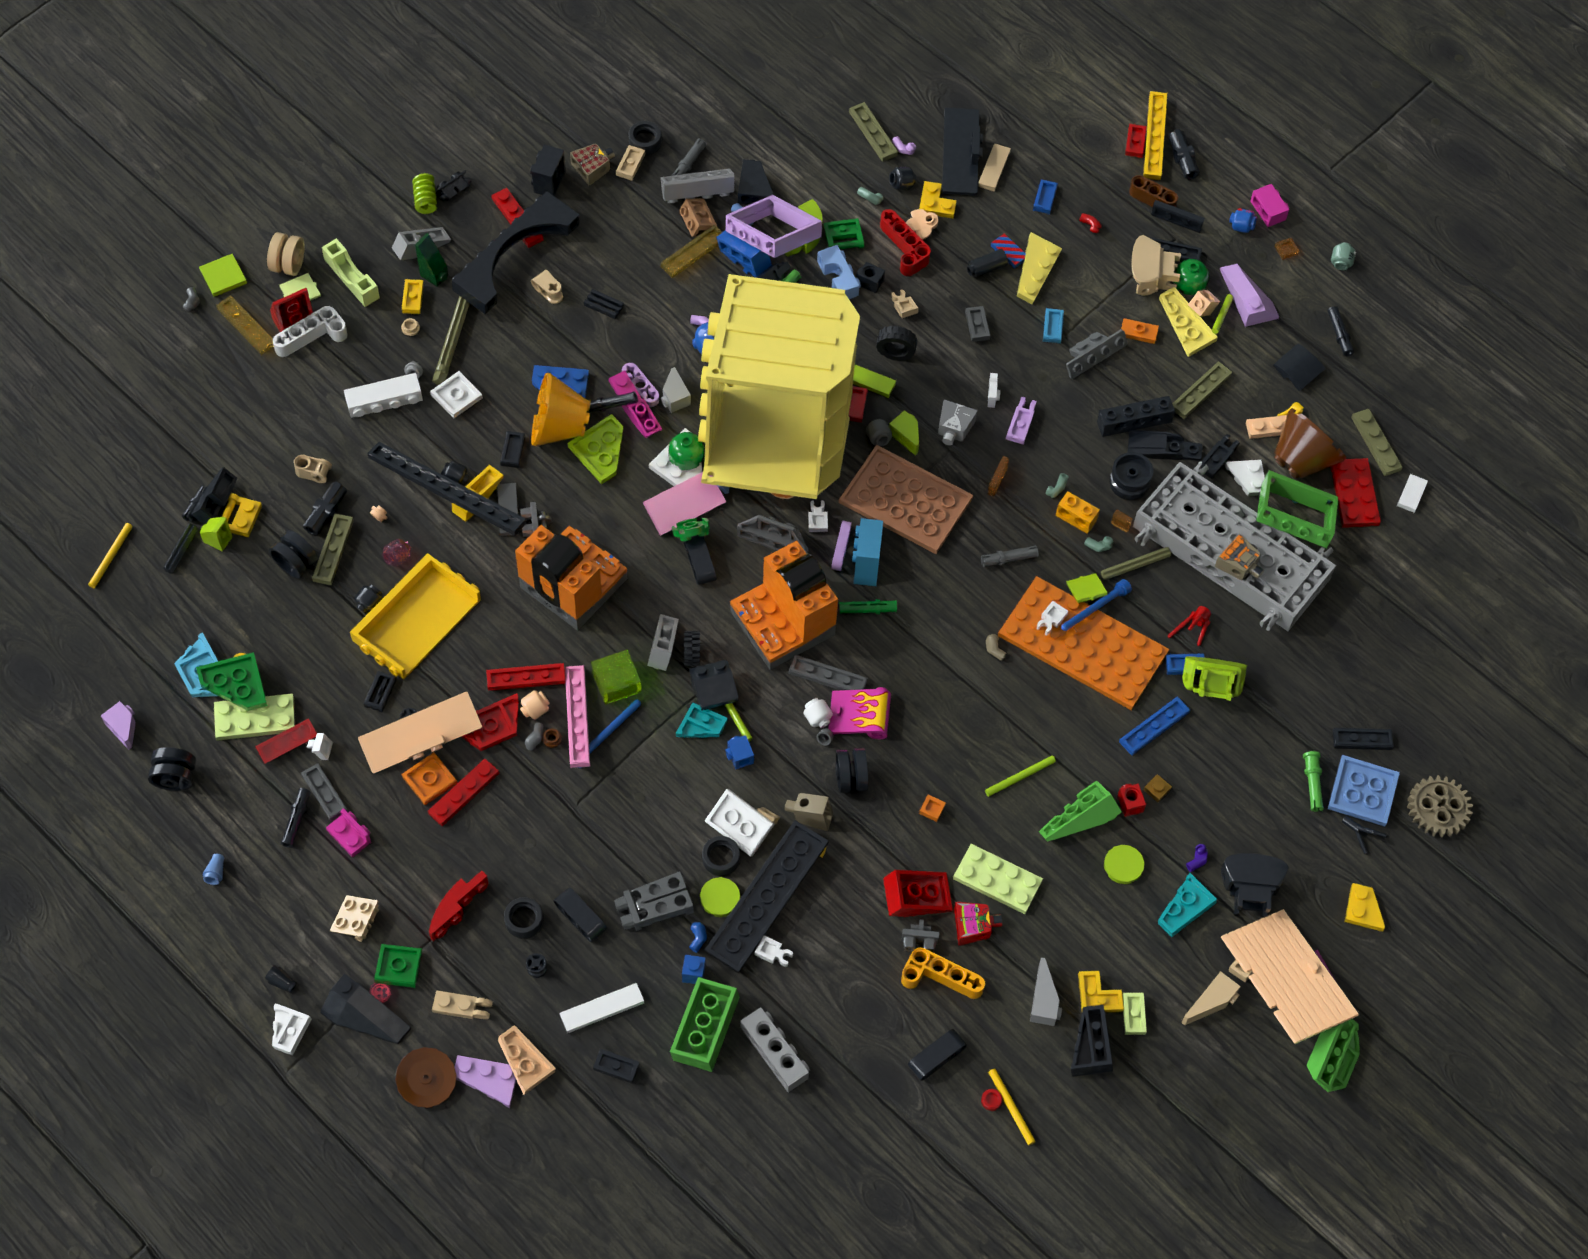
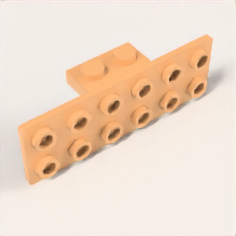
[358,692,482,773]

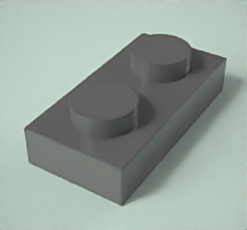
[965,306,990,342]

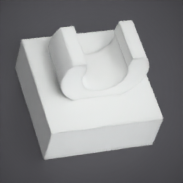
[307,733,333,760]

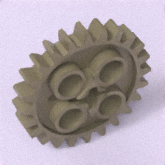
[1407,775,1473,838]

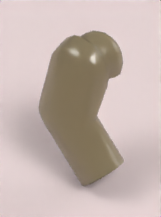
[986,634,1007,661]

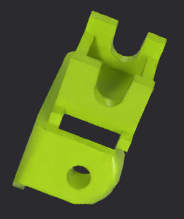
[1182,656,1247,701]

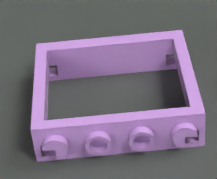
[726,195,822,258]

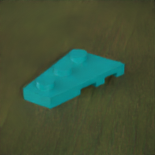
[1158,872,1217,937]

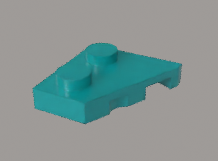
[676,703,728,737]

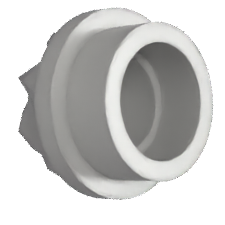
[404,361,423,379]

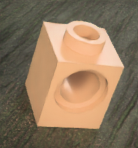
[1188,290,1220,316]

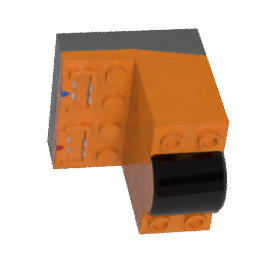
[515,525,628,631]
[730,541,838,670]

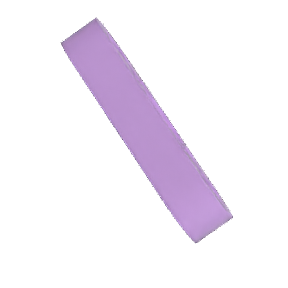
[622,363,659,407]
[831,521,852,571]

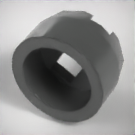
[816,728,834,746]

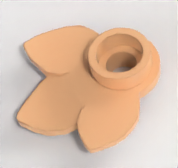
[906,209,939,240]

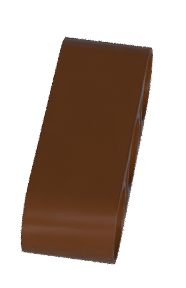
[1129,175,1178,207]

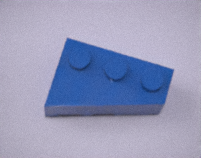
[716,230,772,278]

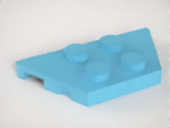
[174,633,218,697]

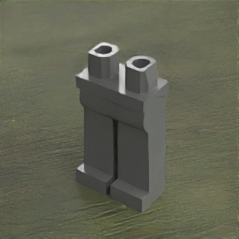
[614,871,694,931]

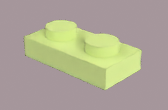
[1122,993,1147,1035]

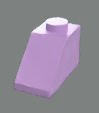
[101,701,136,750]

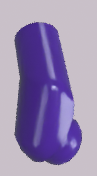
[1186,844,1208,872]

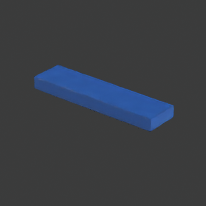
[1119,696,1190,756]

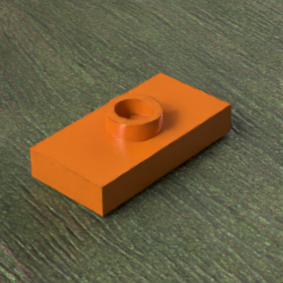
[1121,318,1159,344]

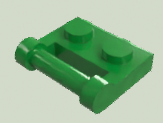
[823,218,864,249]

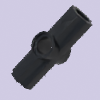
[1169,129,1200,180]
[303,482,347,536]

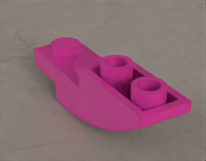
[609,370,662,438]

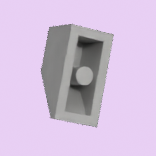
[661,367,691,413]

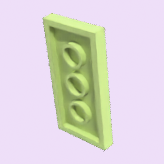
[214,694,295,740]
[953,844,1043,914]

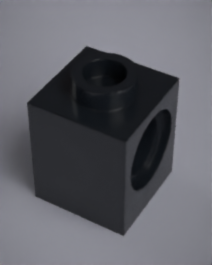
[856,262,885,293]

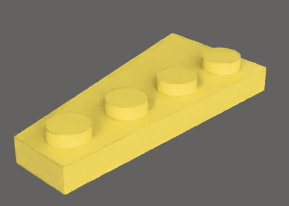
[1017,232,1062,304]
[1159,287,1218,357]

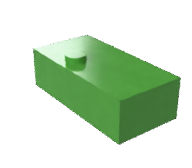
[670,977,740,1072]

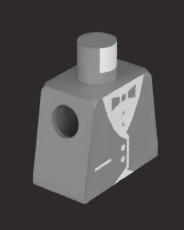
[938,400,977,445]

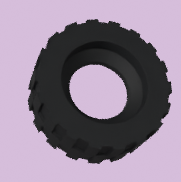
[876,326,918,361]

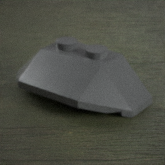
[737,515,808,555]

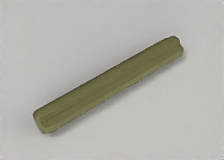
[1101,547,1171,580]

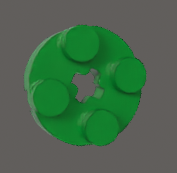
[672,518,710,541]

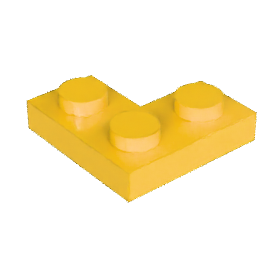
[919,181,956,219]
[1078,971,1124,1012]

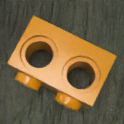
[1056,491,1100,534]

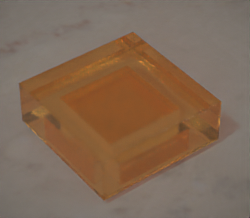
[1274,238,1299,260]
[1111,510,1133,532]

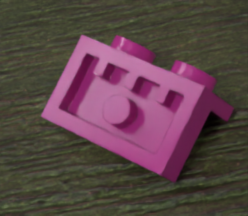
[326,808,371,858]

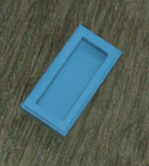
[1043,308,1064,344]

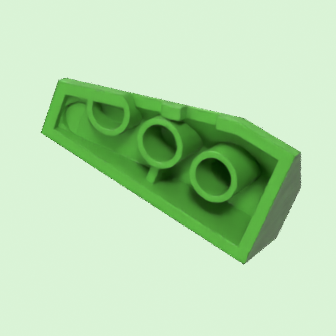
[1039,781,1122,842]

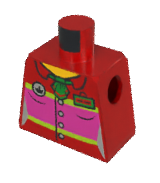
[954,902,1002,945]

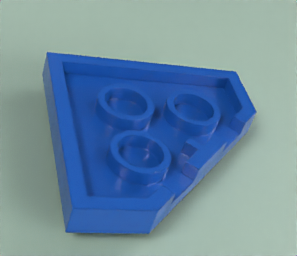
[532,365,589,398]

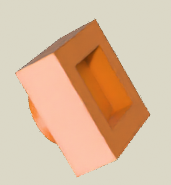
[919,795,946,822]

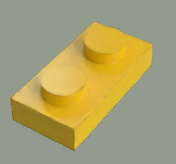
[402,279,424,314]

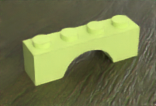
[322,238,380,307]

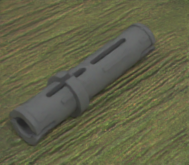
[671,138,707,176]
[981,545,1039,567]

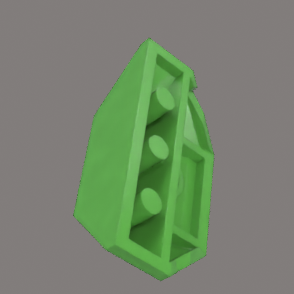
[1307,1018,1360,1092]

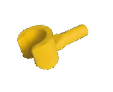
[1277,402,1304,416]

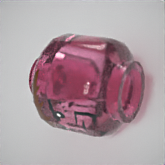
[382,539,411,567]

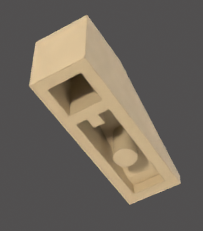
[1182,971,1240,1025]

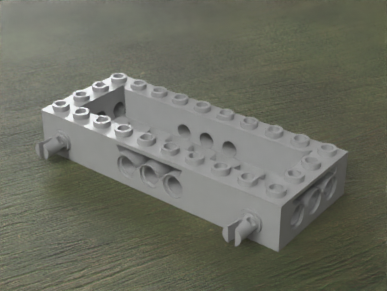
[1133,462,1336,631]

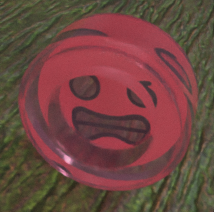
[369,983,391,1003]

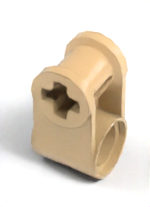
[531,270,563,304]
[294,455,332,483]

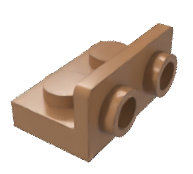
[680,199,717,237]

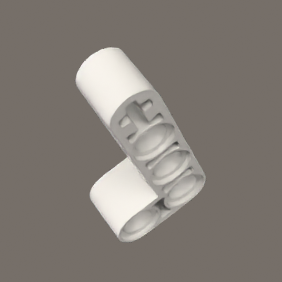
[273,306,347,357]

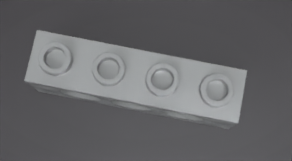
[740,1007,810,1092]

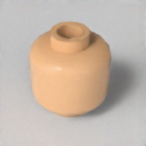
[520,690,550,720]

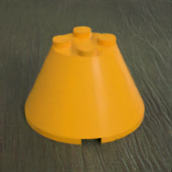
[531,373,591,446]

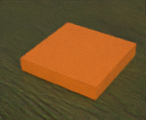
[402,752,457,805]

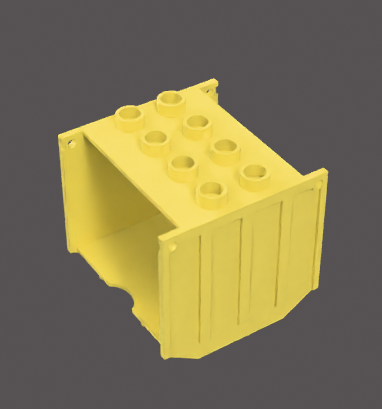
[698,274,860,499]

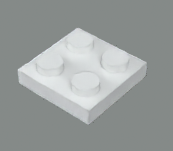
[430,371,483,418]

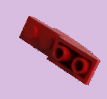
[429,871,489,941]

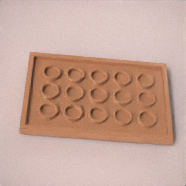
[839,445,973,554]

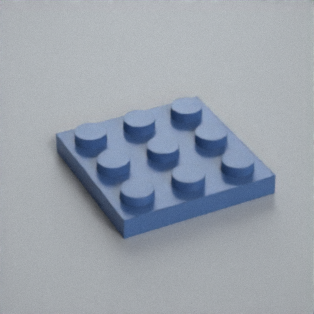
[1328,755,1400,826]

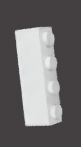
[344,373,423,418]

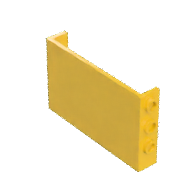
[350,553,481,680]

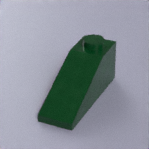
[415,233,448,286]

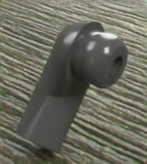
[183,287,200,312]
[524,723,544,751]

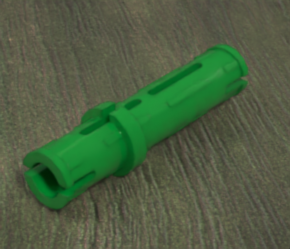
[839,599,897,614]

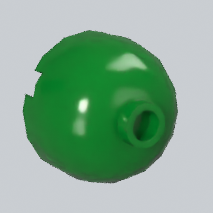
[1173,259,1209,295]
[668,432,705,470]

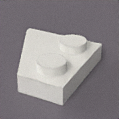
[1225,460,1265,496]

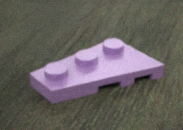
[454,1055,516,1108]

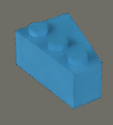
[852,518,883,586]

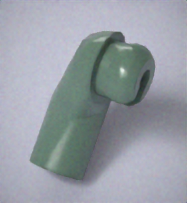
[857,187,883,205]
[1046,473,1069,498]
[1084,536,1113,552]

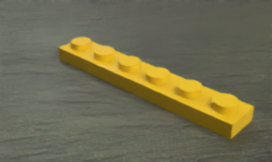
[1143,91,1167,180]

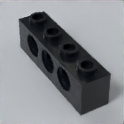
[1097,396,1175,437]

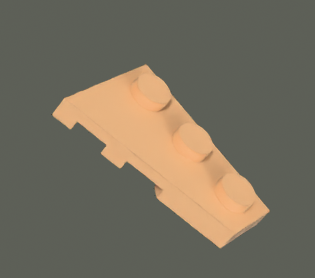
[498,1025,556,1095]

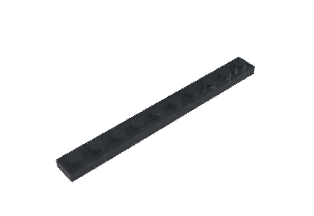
[367,442,527,536]

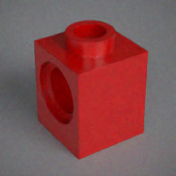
[1117,784,1146,817]

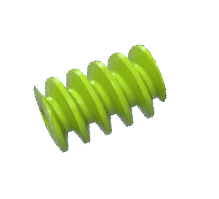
[412,173,437,214]

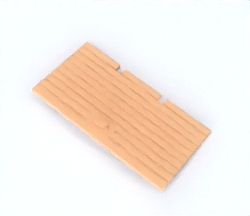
[1221,909,1358,1044]

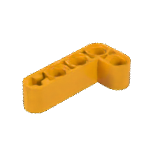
[901,948,985,999]

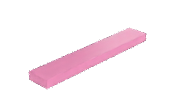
[565,665,590,768]

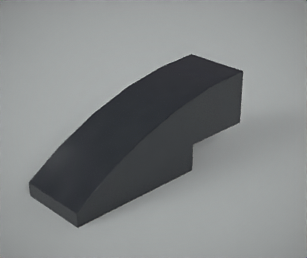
[191,467,238,524]

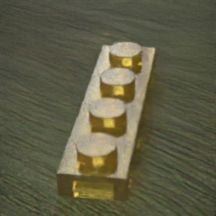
[661,225,722,278]
[216,295,274,355]

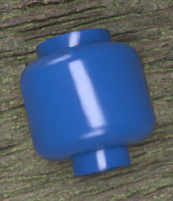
[1229,208,1257,233]

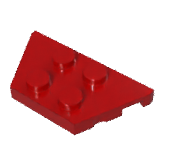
[461,693,519,751]

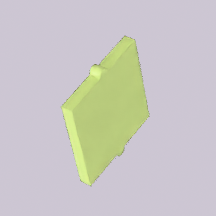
[279,273,321,301]

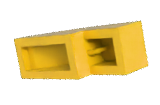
[452,465,504,522]

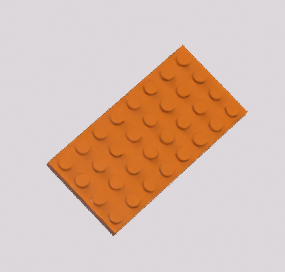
[998,576,1169,710]

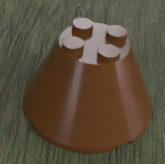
[1274,408,1346,480]

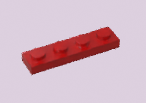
[491,188,543,248]
[486,663,566,691]
[428,759,499,826]

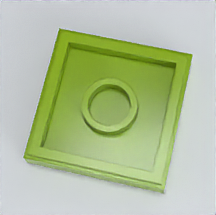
[199,254,247,297]

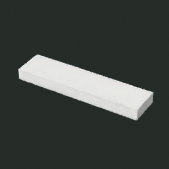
[560,983,644,1033]

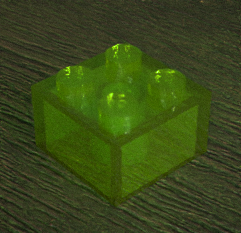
[591,649,641,704]

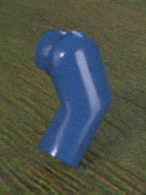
[689,922,707,953]

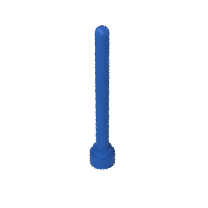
[1061,579,1132,631]
[578,699,641,768]

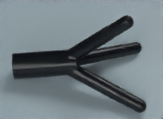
[1342,816,1387,854]

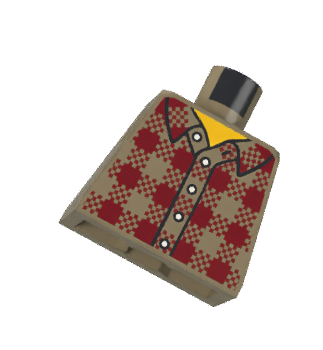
[570,144,615,186]

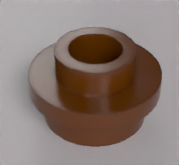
[542,728,562,748]

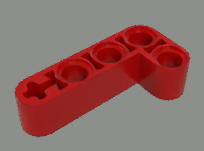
[880,209,931,276]

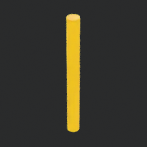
[88,523,133,588]
[988,1068,1036,1145]

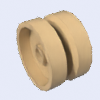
[267,232,305,276]

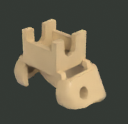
[1132,235,1181,296]

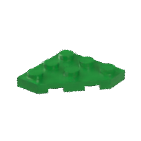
[196,652,267,711]

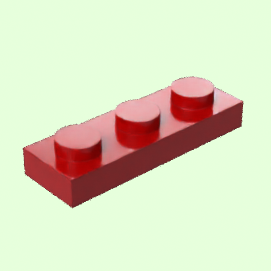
[255,718,317,764]

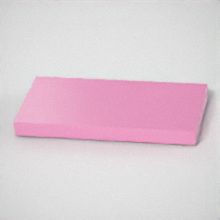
[643,472,726,536]

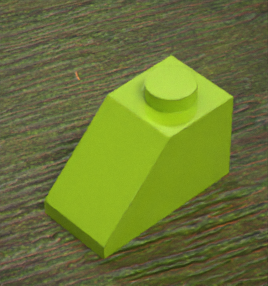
[889,410,919,455]
[200,517,233,551]

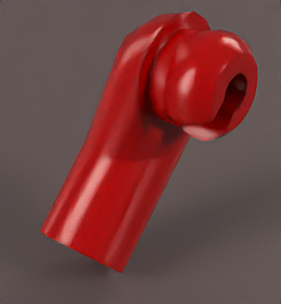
[1079,213,1102,234]

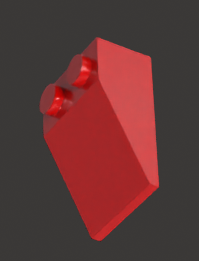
[270,288,313,332]
[883,870,953,917]

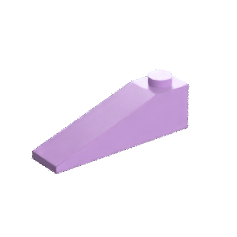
[1220,264,1279,327]

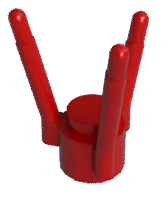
[1168,606,1211,646]

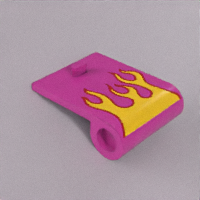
[828,687,891,739]

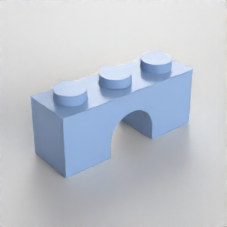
[817,245,861,299]

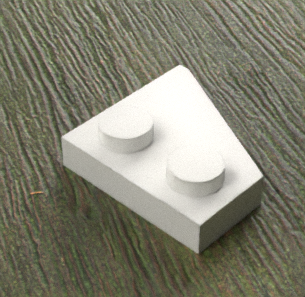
[272,1003,312,1056]

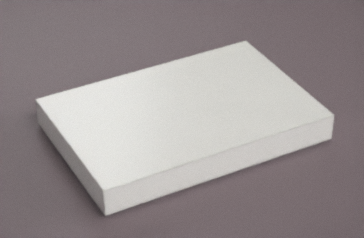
[705,789,775,857]

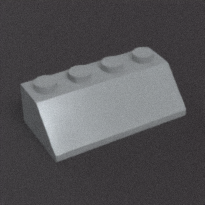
[660,169,734,203]

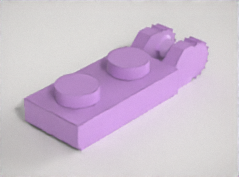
[1006,397,1037,445]

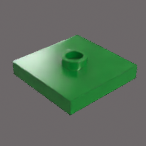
[374,944,422,988]

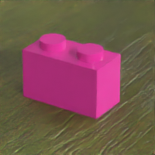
[1250,184,1289,227]

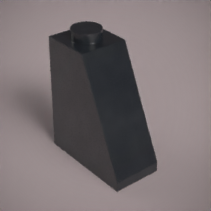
[738,159,773,205]

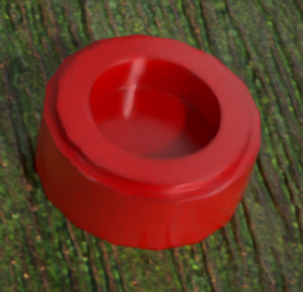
[981,1089,1002,1111]

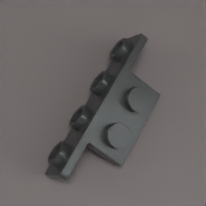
[1066,329,1128,379]

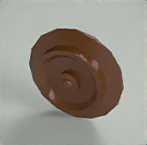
[395,1047,456,1108]

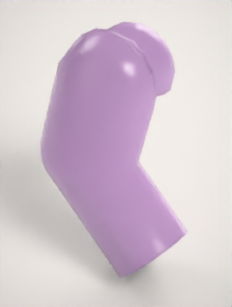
[892,136,916,155]
[690,315,709,325]

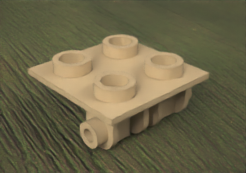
[330,895,379,942]

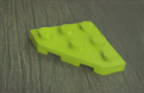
[568,414,623,485]

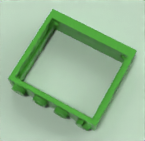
[1256,470,1338,548]

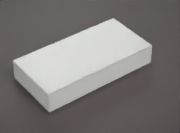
[1397,474,1428,513]

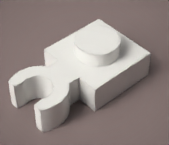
[988,373,1000,408]
[808,500,828,532]
[1036,601,1068,636]
[755,936,793,967]

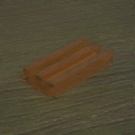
[987,456,1009,496]

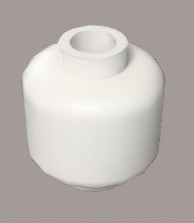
[804,698,833,728]

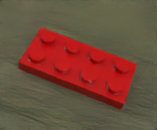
[1331,458,1380,528]

